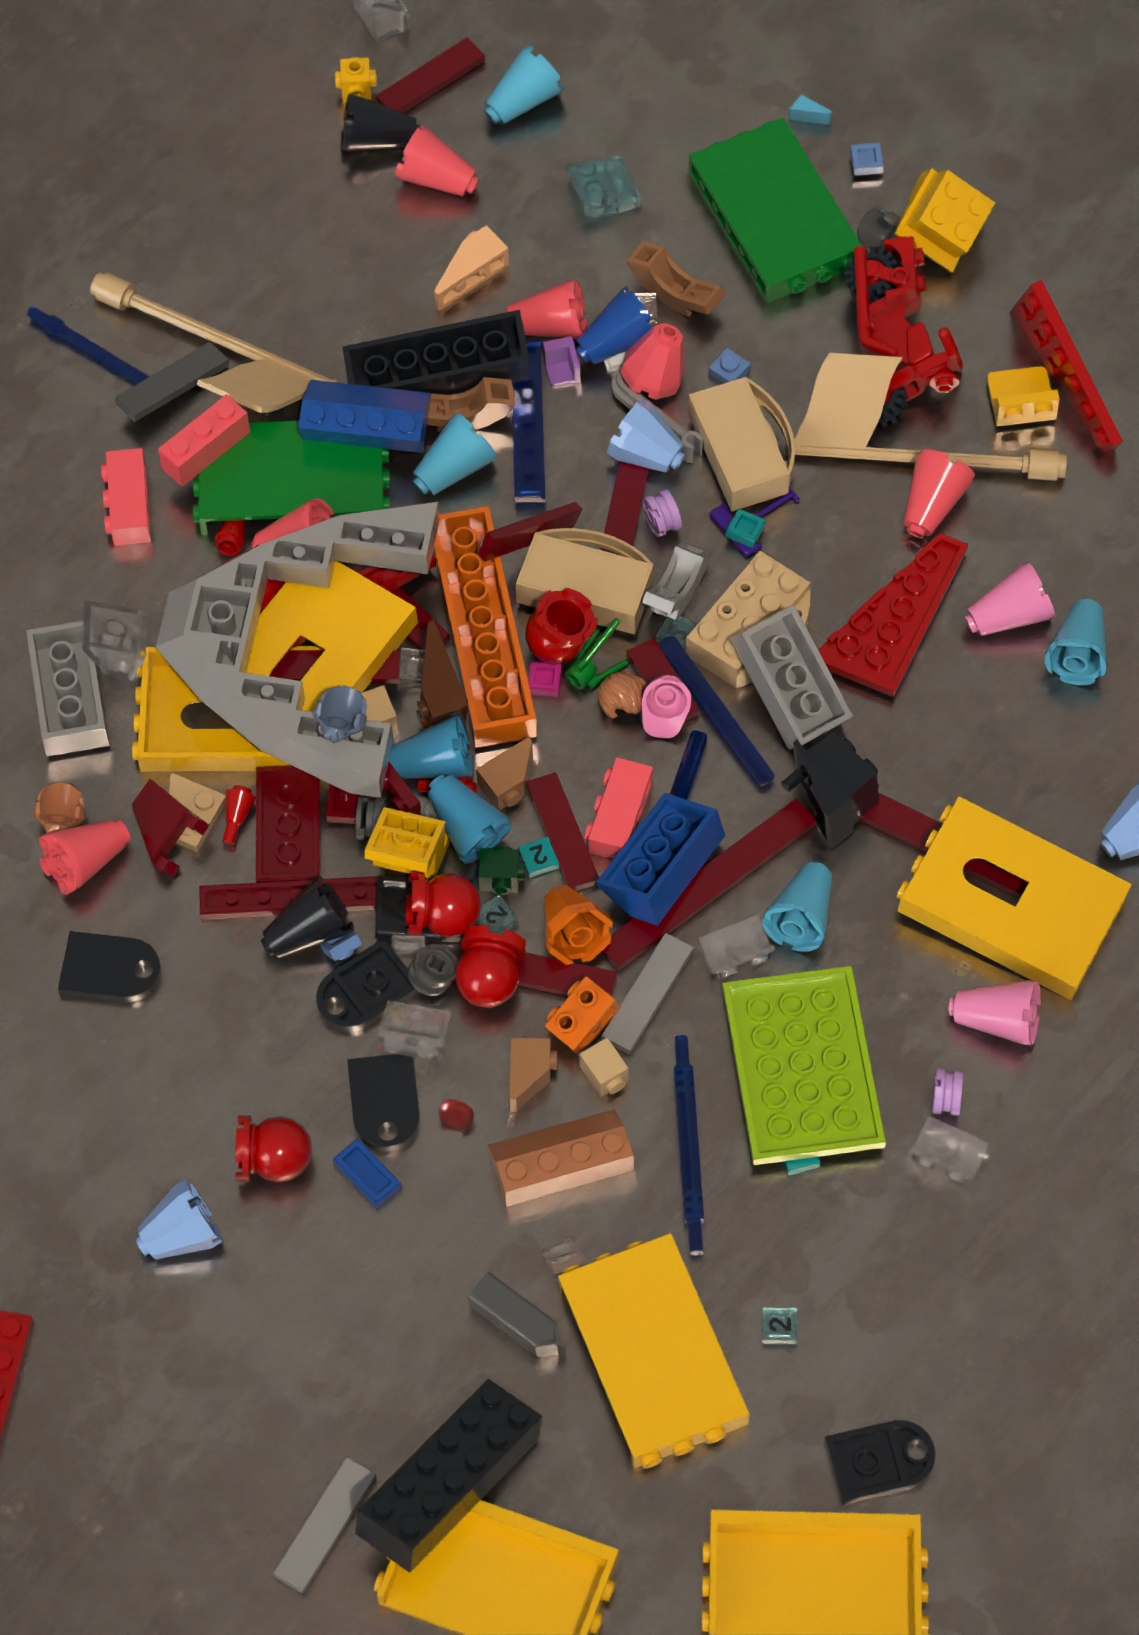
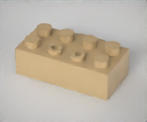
[688,377,795,512]
[516,528,654,635]
[686,551,811,688]

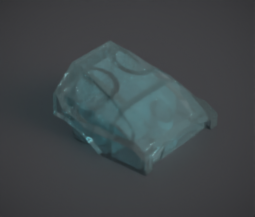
[566,156,641,217]

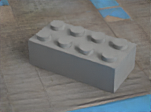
[730,605,853,749]
[26,620,109,757]

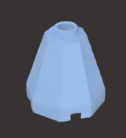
[606,399,685,473]
[1100,784,1139,860]
[135,1179,223,1260]

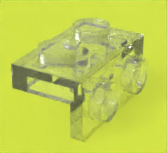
[696,915,775,978]
[910,1115,990,1183]

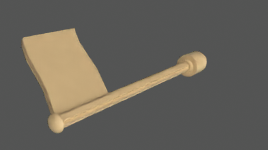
[90,272,338,413]
[785,352,1067,481]

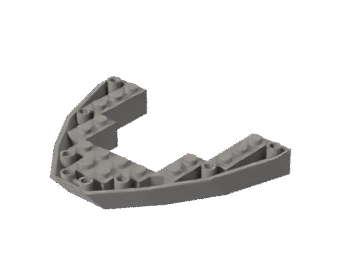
[156,502,439,798]

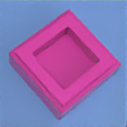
[528,662,562,697]

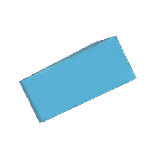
[789,94,832,125]

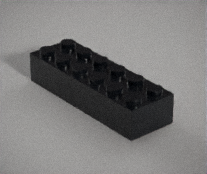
[342,310,534,395]
[355,1379,543,1573]

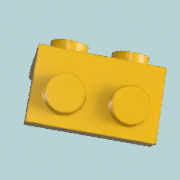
[987,366,1060,426]

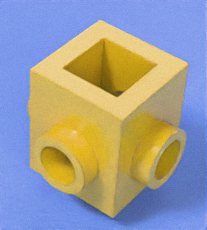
[335,57,377,104]

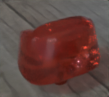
[439,1099,474,1129]

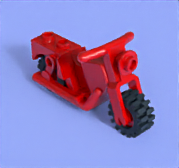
[845,236,963,428]

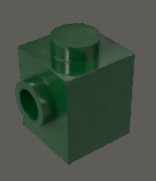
[479,846,525,895]

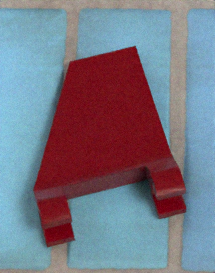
[132,779,210,877]

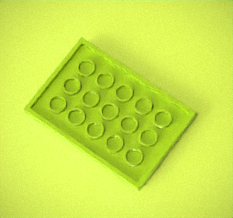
[722,966,886,1165]

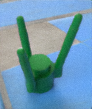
[565,618,628,689]

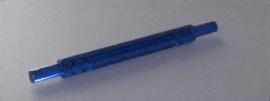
[673,1035,704,1256]

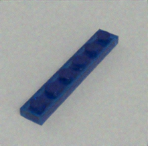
[512,342,546,503]

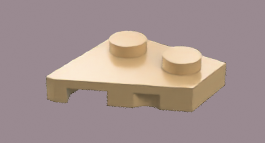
[169,773,225,853]

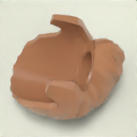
[597,671,647,719]
[33,782,86,833]

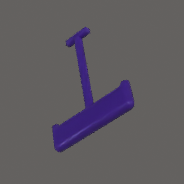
[709,486,800,556]

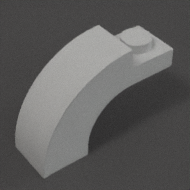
[642,541,712,620]

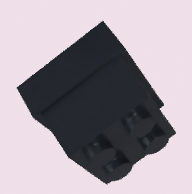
[781,731,879,850]

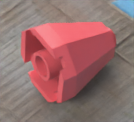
[620,323,685,400]

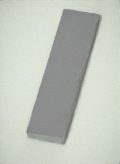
[601,933,694,1055]
[273,1457,377,1594]

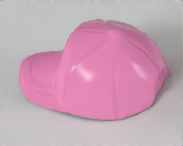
[642,675,691,738]

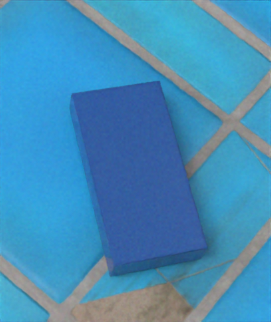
[333,1138,402,1208]

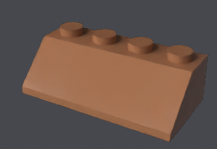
[487,1109,634,1207]

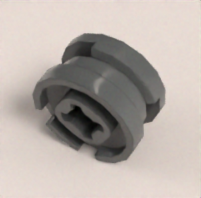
[356,796,386,840]
[407,944,458,996]

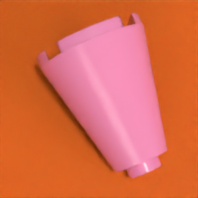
[964,562,1055,636]
[949,980,1041,1046]

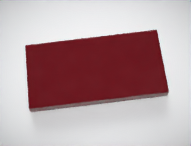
[256,766,321,883]

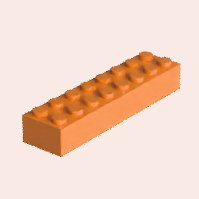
[433,506,537,748]

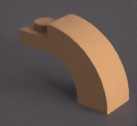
[626,240,725,316]
[427,377,516,433]

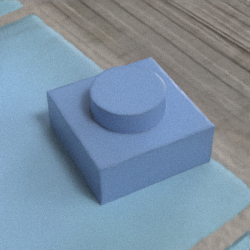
[850,142,884,176]
[708,348,751,384]
[320,931,362,961]

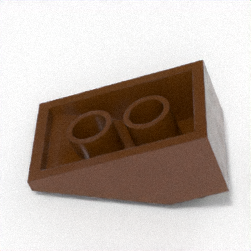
[416,620,468,728]

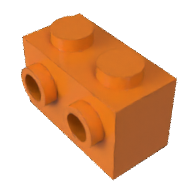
[544,976,621,1056]

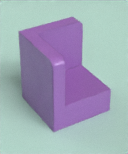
[543,336,580,388]

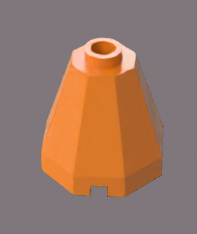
[543,885,613,965]

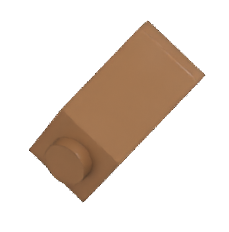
[476,737,533,811]
[509,1038,557,1112]

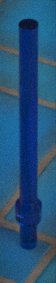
[27,306,175,403]

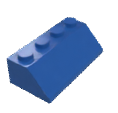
[298,380,431,453]
[596,793,725,926]

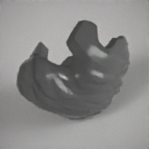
[857,207,900,253]

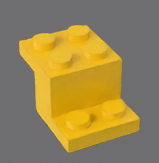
[364,807,450,879]

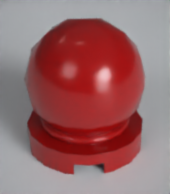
[525,588,598,665]
[405,871,482,937]
[455,925,526,1009]
[235,1115,312,1182]

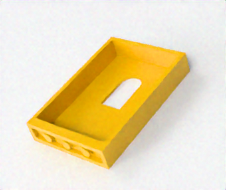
[246,561,418,712]
[132,646,324,772]
[896,796,1132,1000]

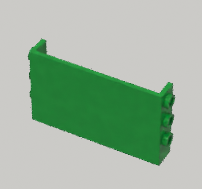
[688,117,862,303]
[193,421,390,535]

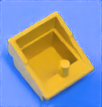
[894,168,995,273]

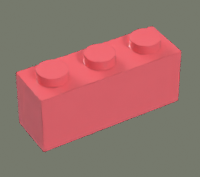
[158,394,250,487]
[101,448,151,546]
[584,757,653,860]

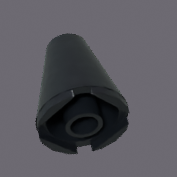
[340,93,420,152]
[261,876,354,958]

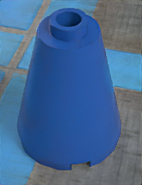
[575,286,653,365]

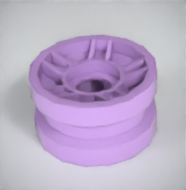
[642,489,682,538]
[932,1068,963,1116]

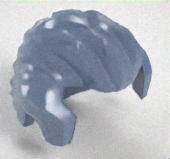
[314,685,367,743]

